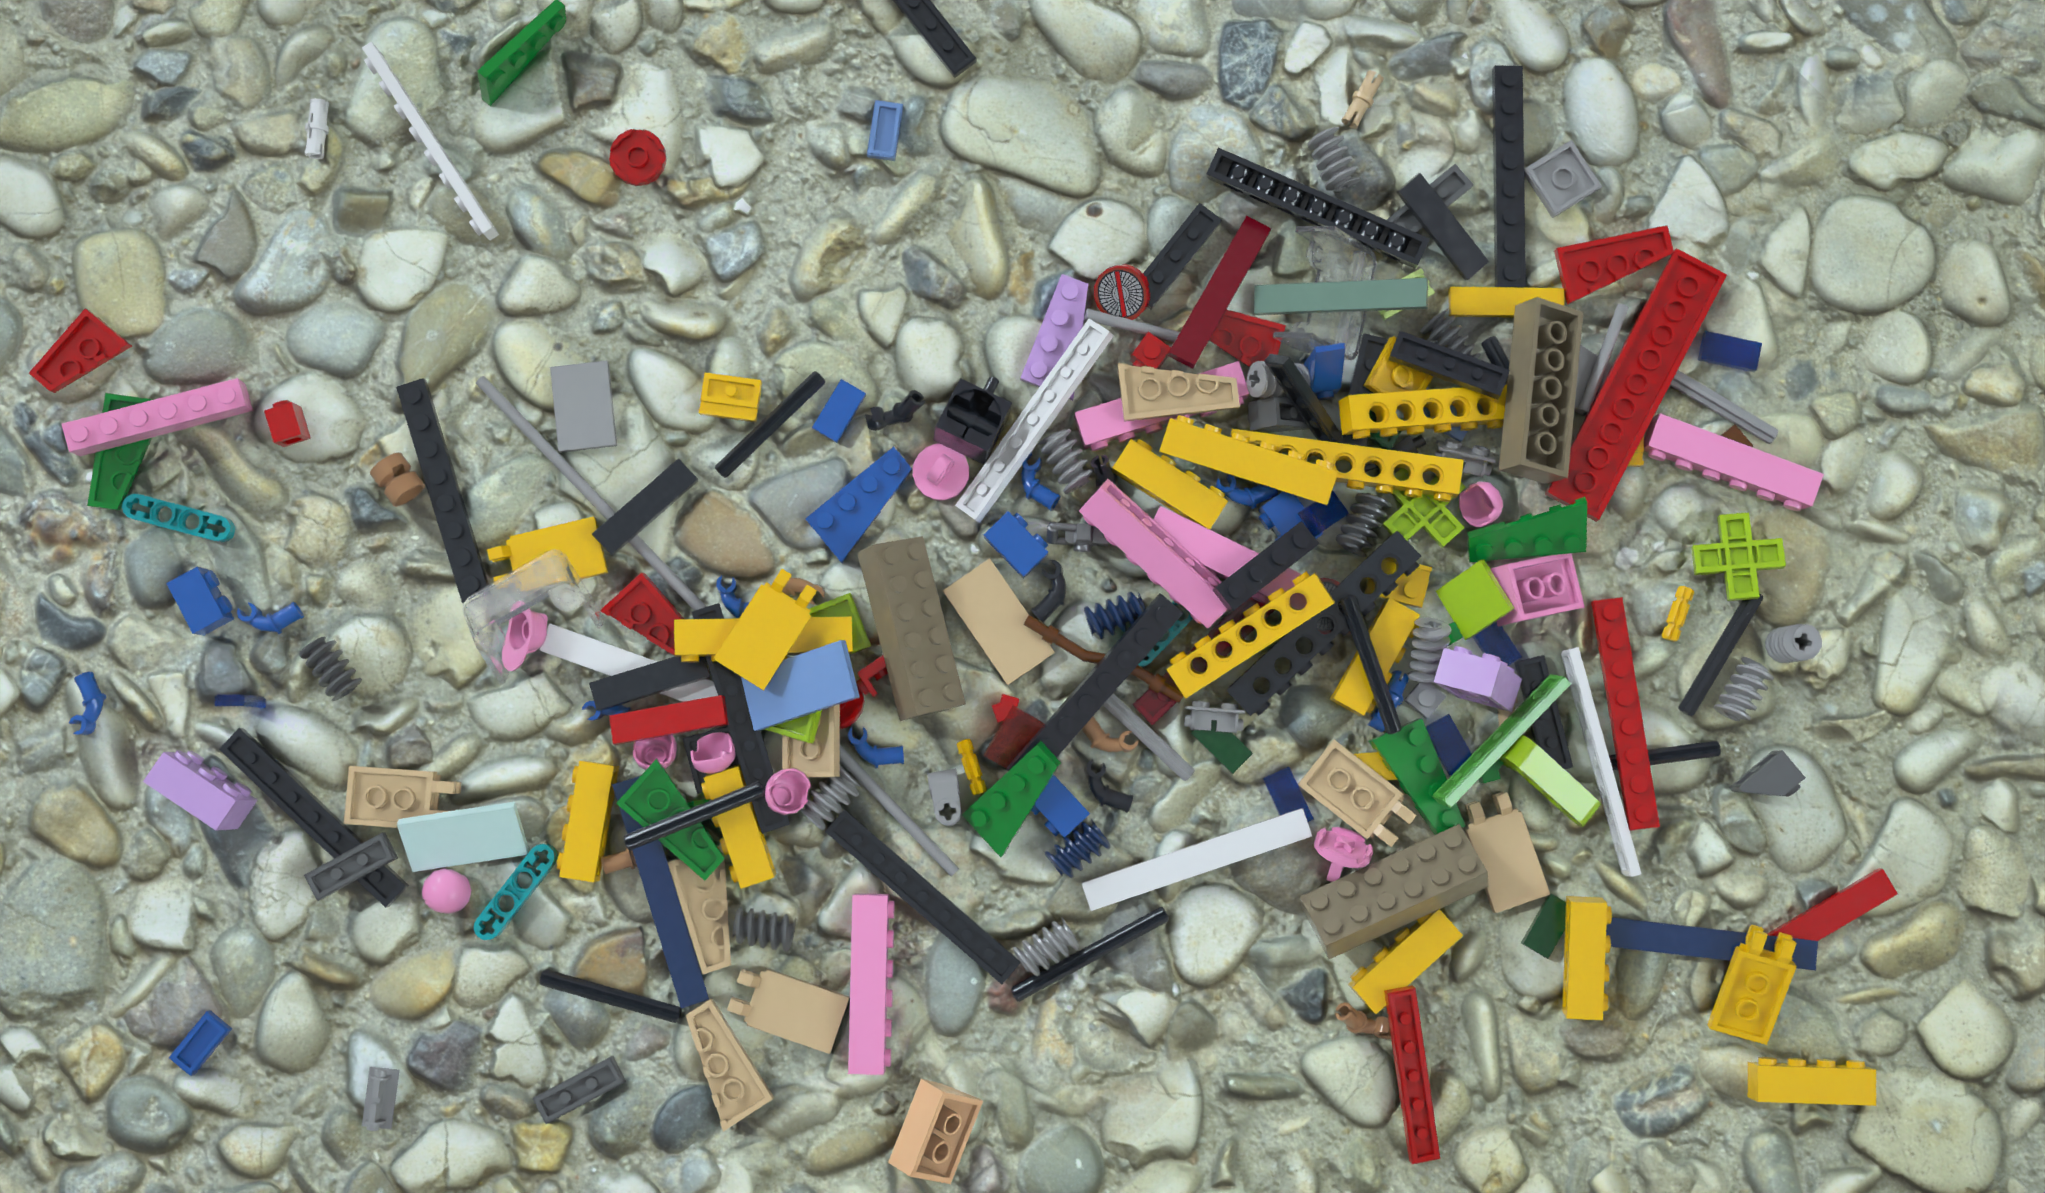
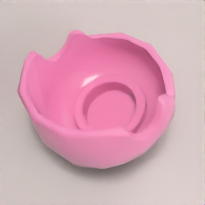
[1459,481,1503,528]
[691,732,736,774]
[633,735,677,770]
[765,768,811,815]
[422,868,472,914]

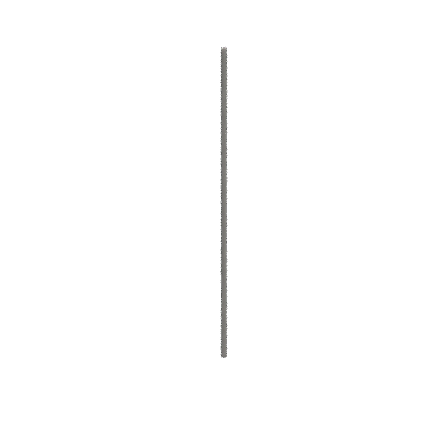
[476,376,959,876]

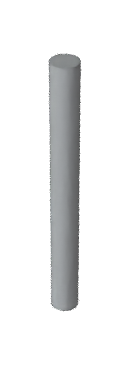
[1578,304,1629,413]
[1085,309,1180,342]

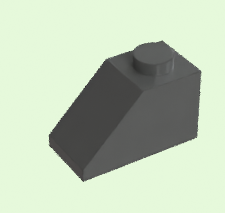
[1248,396,1309,433]
[1729,750,1806,797]

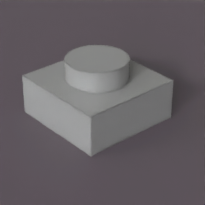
[1404,682,1446,719]

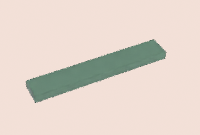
[1254,278,1428,315]

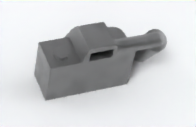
[1046,522,1108,552]

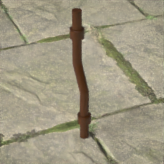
[1023,615,1184,703]

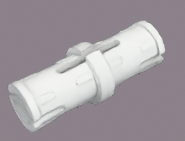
[305,98,329,159]

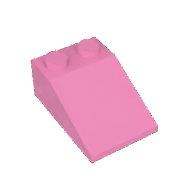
[1490,553,1585,627]

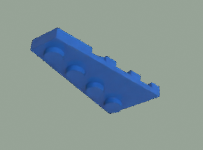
[805,447,912,563]

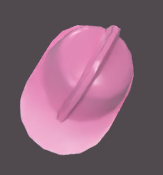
[502,602,548,671]

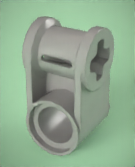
[927,768,962,826]

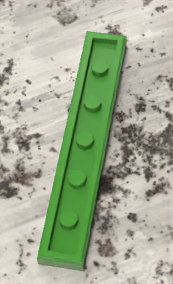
[1432,674,1571,808]

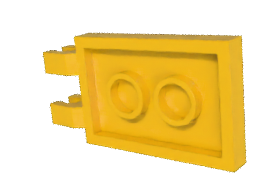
[487,516,608,593]
[713,569,817,691]
[1707,924,1797,1045]

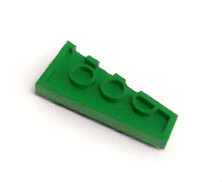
[477,0,567,107]
[87,393,154,511]
[1467,497,1587,563]
[1368,718,1466,835]
[962,741,1061,858]
[616,758,725,881]

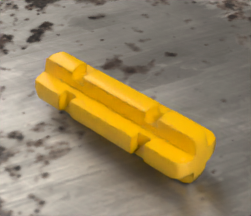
[1662,586,1694,642]
[957,739,987,795]

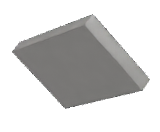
[550,361,617,453]

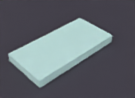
[397,802,529,872]

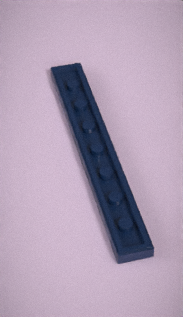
[612,775,709,1009]
[1606,917,1818,971]

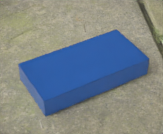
[812,379,866,443]
[169,1010,233,1076]

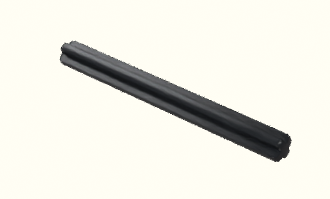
[1011,907,1169,1002]

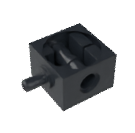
[933,376,1012,464]

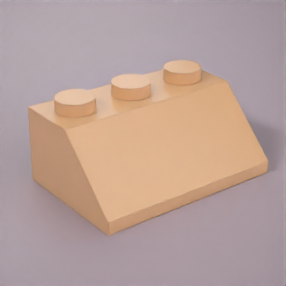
[888,1079,983,1184]

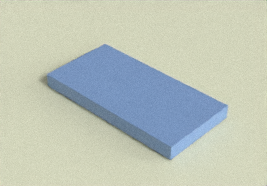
[741,640,860,731]

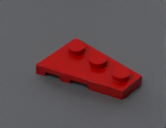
[29,308,132,393]
[1209,310,1286,368]

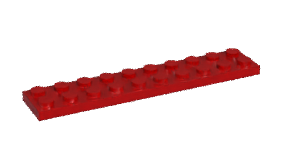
[1545,248,1727,522]

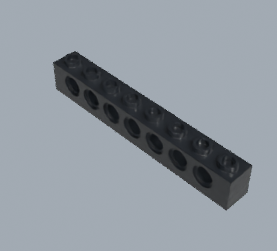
[1206,147,1430,269]
[1226,531,1421,716]

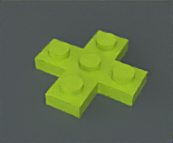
[1382,468,1466,548]
[1691,512,1786,601]

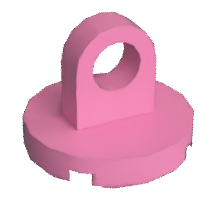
[913,443,969,501]
[1314,827,1373,882]

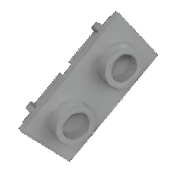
[1434,438,1496,477]
[1184,701,1245,733]
[362,1067,400,1131]

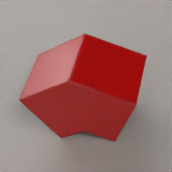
[992,694,1020,723]

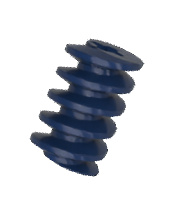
[1084,592,1145,640]
[1045,819,1111,878]

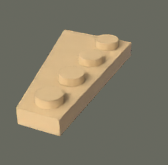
[1117,363,1240,422]
[667,845,731,975]
[686,998,774,1132]

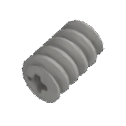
[1307,127,1361,191]
[1246,361,1310,398]
[1038,429,1093,494]
[1408,617,1451,683]
[1765,624,1822,663]
[1714,657,1774,721]
[800,766,861,830]
[1013,916,1079,976]

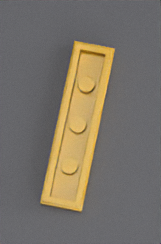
[1448,287,1564,318]

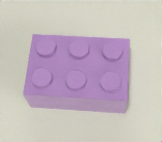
[1434,646,1522,712]
[143,750,257,830]

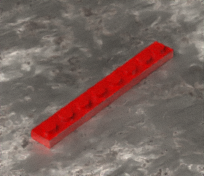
[1591,597,1660,831]

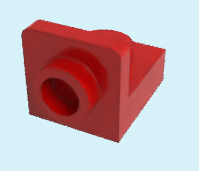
[856,655,888,697]

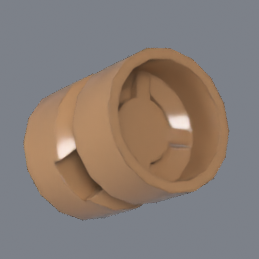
[370,452,425,507]

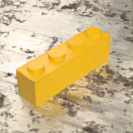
[1112,439,1228,530]
[1329,598,1420,717]
[557,761,620,882]
[701,764,777,889]
[1562,896,1612,1020]
[1348,909,1463,1014]
[1747,1057,1876,1106]

